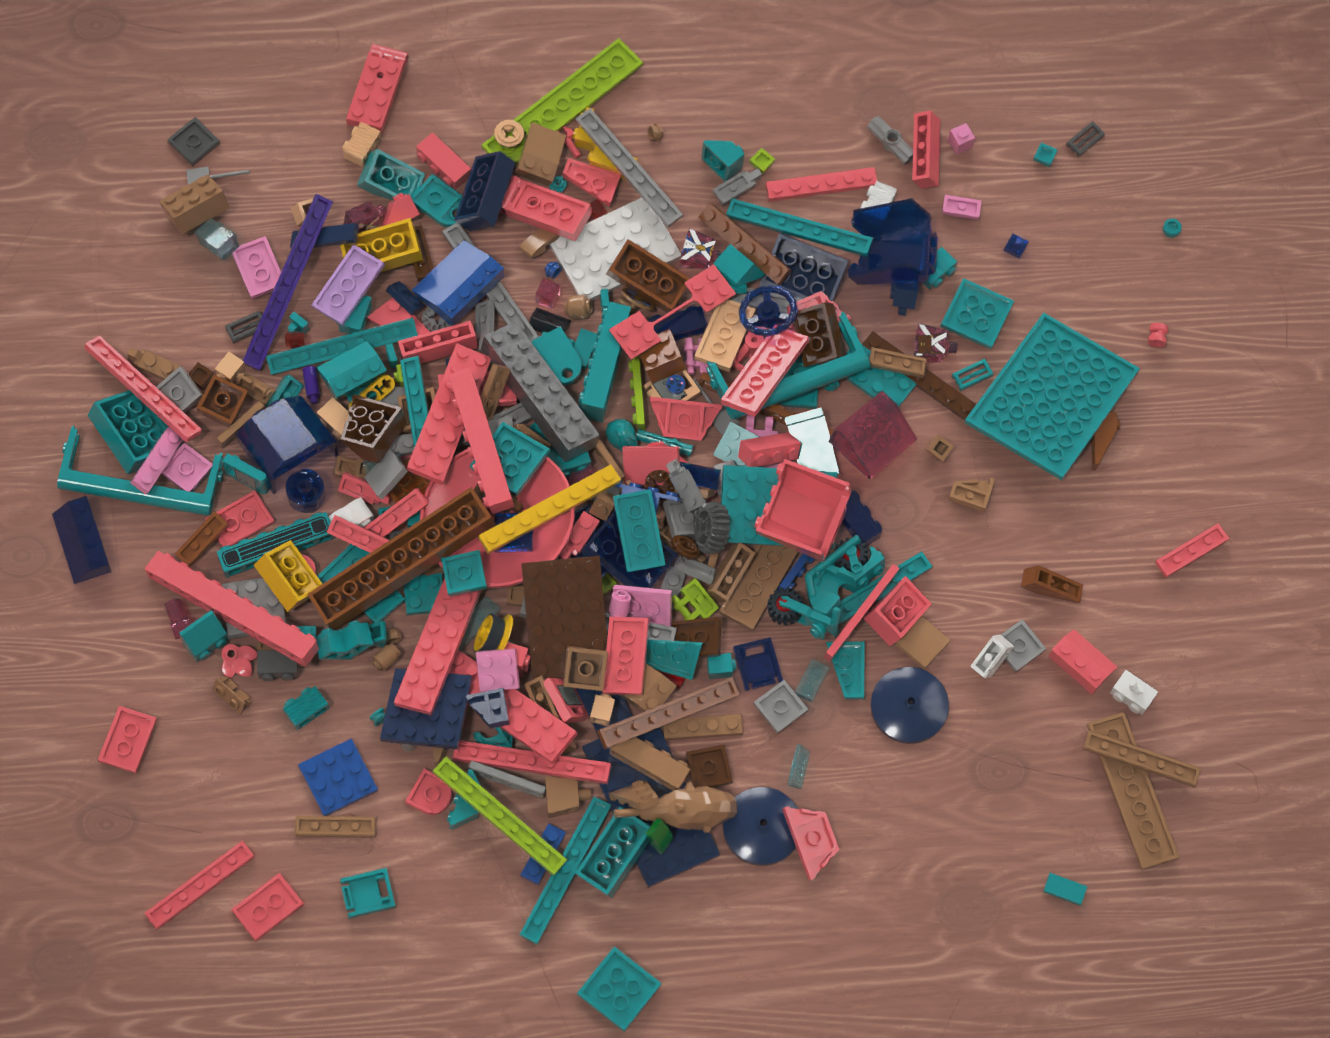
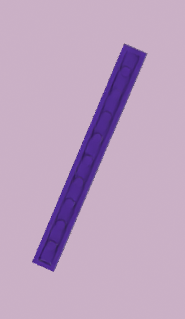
[242,194,333,371]

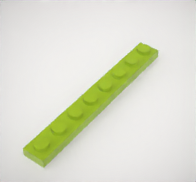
[432,757,567,876]

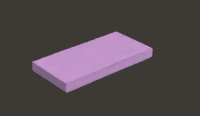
[311,244,385,326]

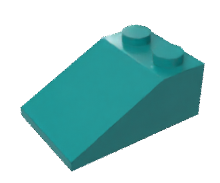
[357,149,425,201]

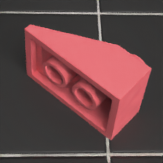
[863,576,931,646]

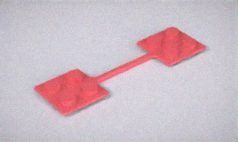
[609,265,736,360]

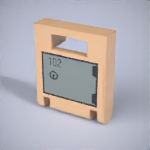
[642,370,701,401]

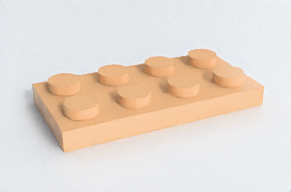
[694,299,755,372]

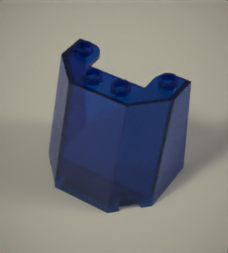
[848,198,938,285]
[236,396,339,494]

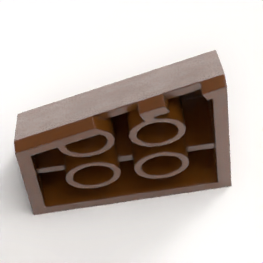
[341,394,407,463]

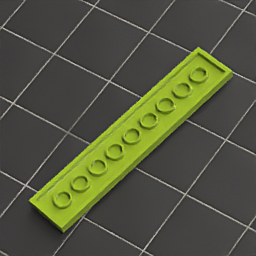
[481,38,643,166]

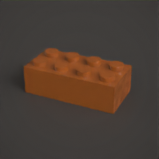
[606,239,691,313]

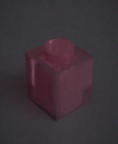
[535,278,560,310]

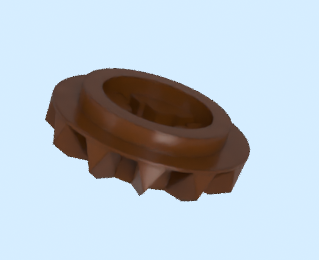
[644,470,675,500]
[670,535,699,560]

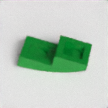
[645,818,673,855]

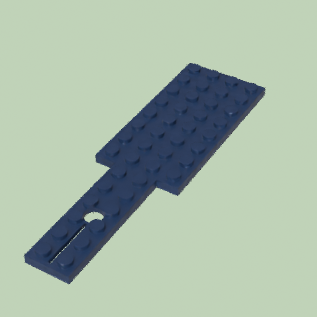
[575,688,720,888]

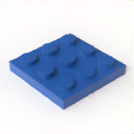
[298,738,378,816]

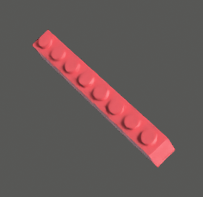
[447,368,515,514]

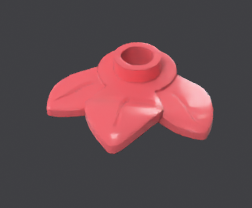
[221,644,257,678]

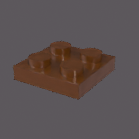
[686,744,733,788]

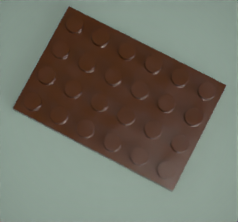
[521,556,607,680]

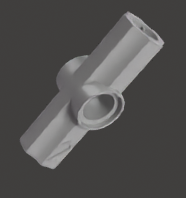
[867,116,913,165]

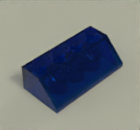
[52,495,112,584]

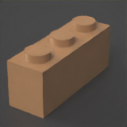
[706,542,755,603]

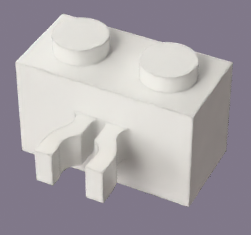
[1110,670,1158,715]

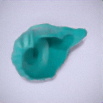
[605,419,637,454]

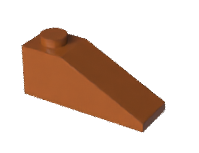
[1091,412,1120,470]
[1021,565,1083,603]

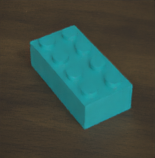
[575,807,650,898]

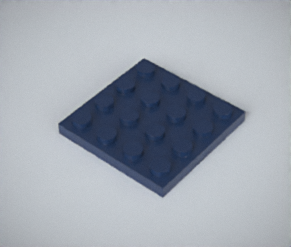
[380,668,473,750]

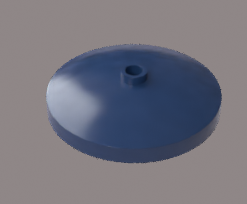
[870,667,949,744]
[723,787,798,866]

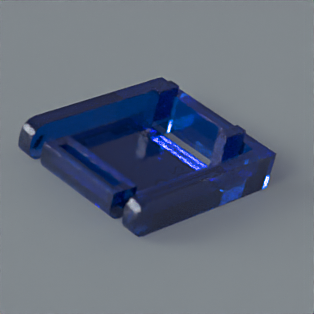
[733,637,783,691]

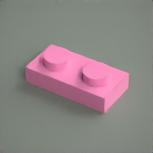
[942,195,981,220]

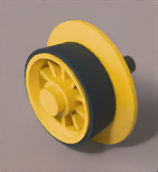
[474,613,521,653]

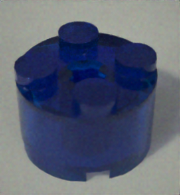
[285,469,325,513]

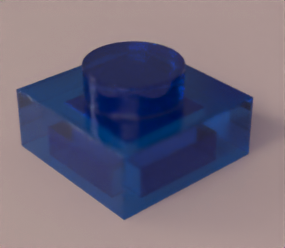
[1003,233,1029,259]

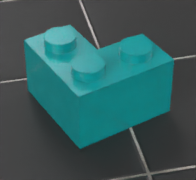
[315,621,373,660]

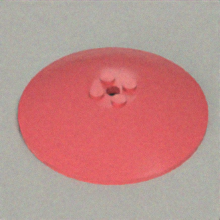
[420,449,575,588]

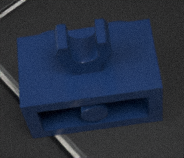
[890,276,918,316]

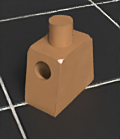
[545,776,591,818]

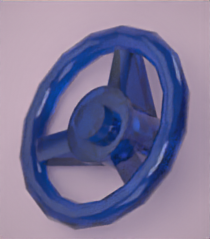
[738,285,798,337]

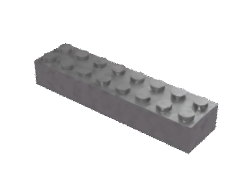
[481,321,600,462]

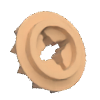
[494,120,524,148]

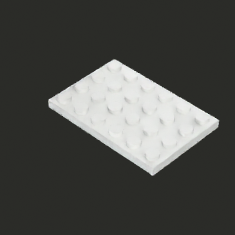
[549,198,682,301]

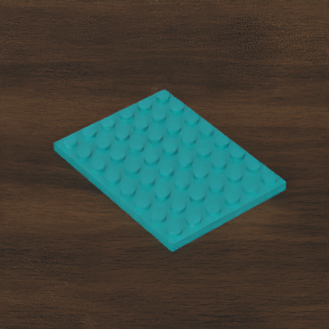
[965,313,1140,481]

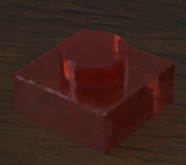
[588,199,607,222]
[285,332,305,349]

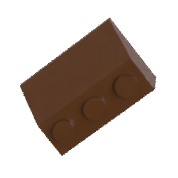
[791,302,846,367]

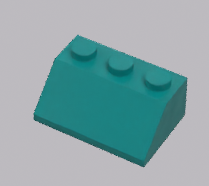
[317,341,387,400]

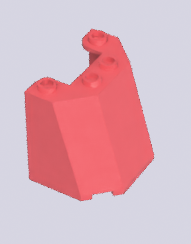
[754,459,852,562]

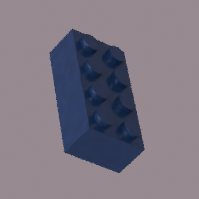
[454,151,515,231]

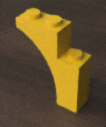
[572,107,638,180]

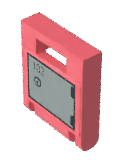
[543,678,589,722]

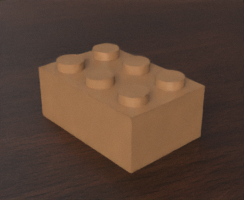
[160,174,230,235]

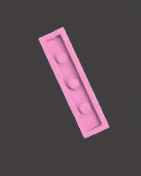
[130,427,183,495]

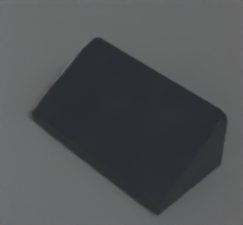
[529,308,571,334]

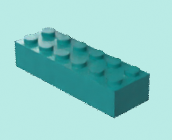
[578,302,631,423]

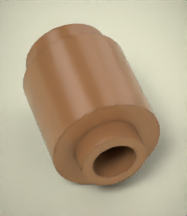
[372,643,401,671]

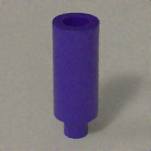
[302,366,320,404]

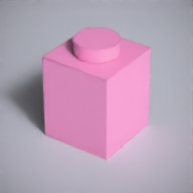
[948,123,975,155]

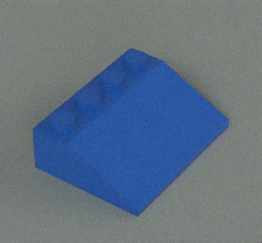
[412,240,504,326]

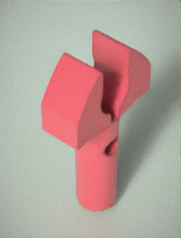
[557,127,581,158]

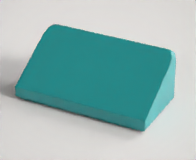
[265,374,304,416]

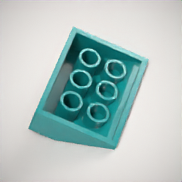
[87,390,181,474]

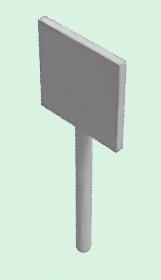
[186,167,250,185]
[692,379,740,436]

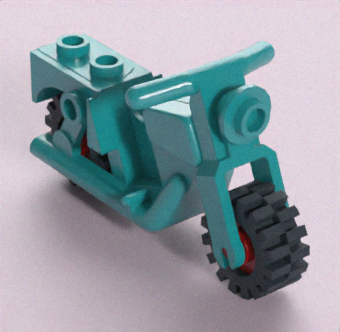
[768,535,885,640]

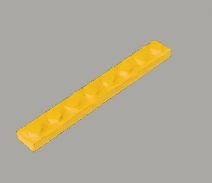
[478,464,621,554]

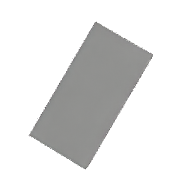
[676,555,716,585]

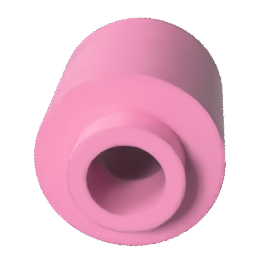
[609,590,631,617]

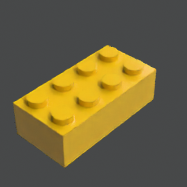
[340,218,423,272]

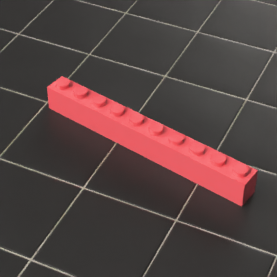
[144,551,319,668]

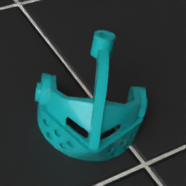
[472,727,513,748]

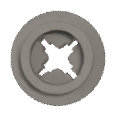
[422,306,450,332]

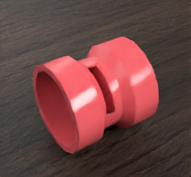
[1148,323,1168,347]

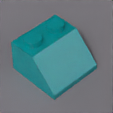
[701,140,744,182]
[179,610,229,662]

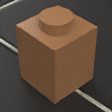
[924,435,954,461]
[589,491,615,521]

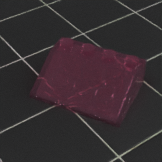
[828,391,917,480]

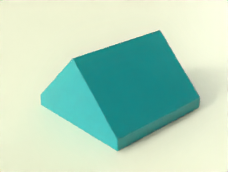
[713,244,765,287]

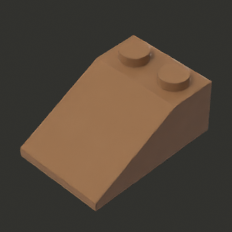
[514,122,566,186]
[620,663,676,713]

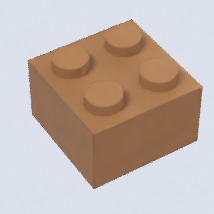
[563,646,608,691]

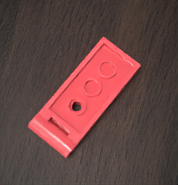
[346,44,408,134]
[499,176,592,241]

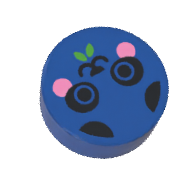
[666,375,685,395]

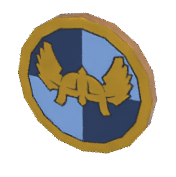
[617,288,654,316]

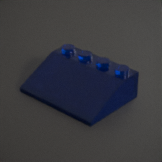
[582,510,678,588]

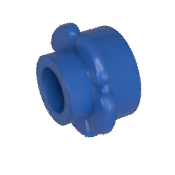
[545,261,562,279]

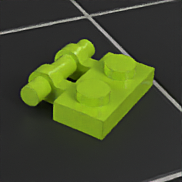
[672,578,719,620]

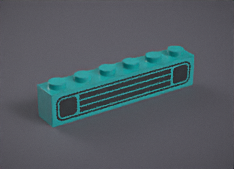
[217,512,335,578]

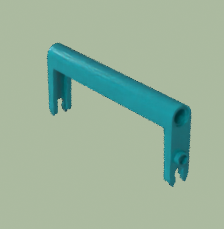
[706,312,870,420]
[57,425,224,516]

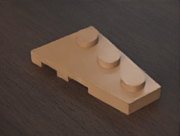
[609,780,660,810]

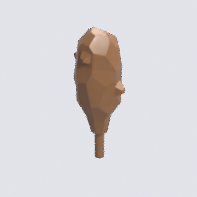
[614,782,737,833]

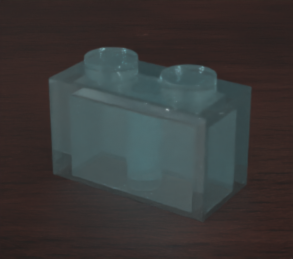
[194,218,239,261]

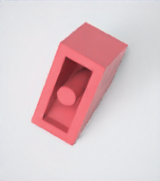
[382,193,419,226]

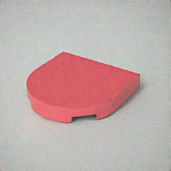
[405,768,452,815]

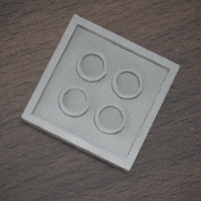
[222,578,286,639]

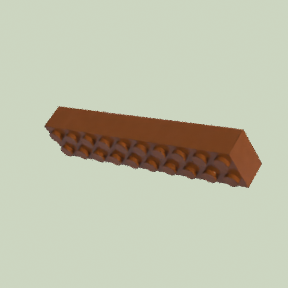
[307,487,496,630]

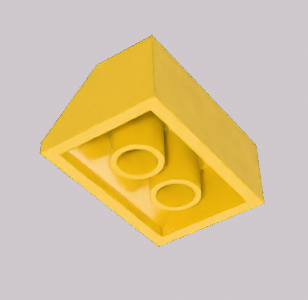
[254,540,322,612]

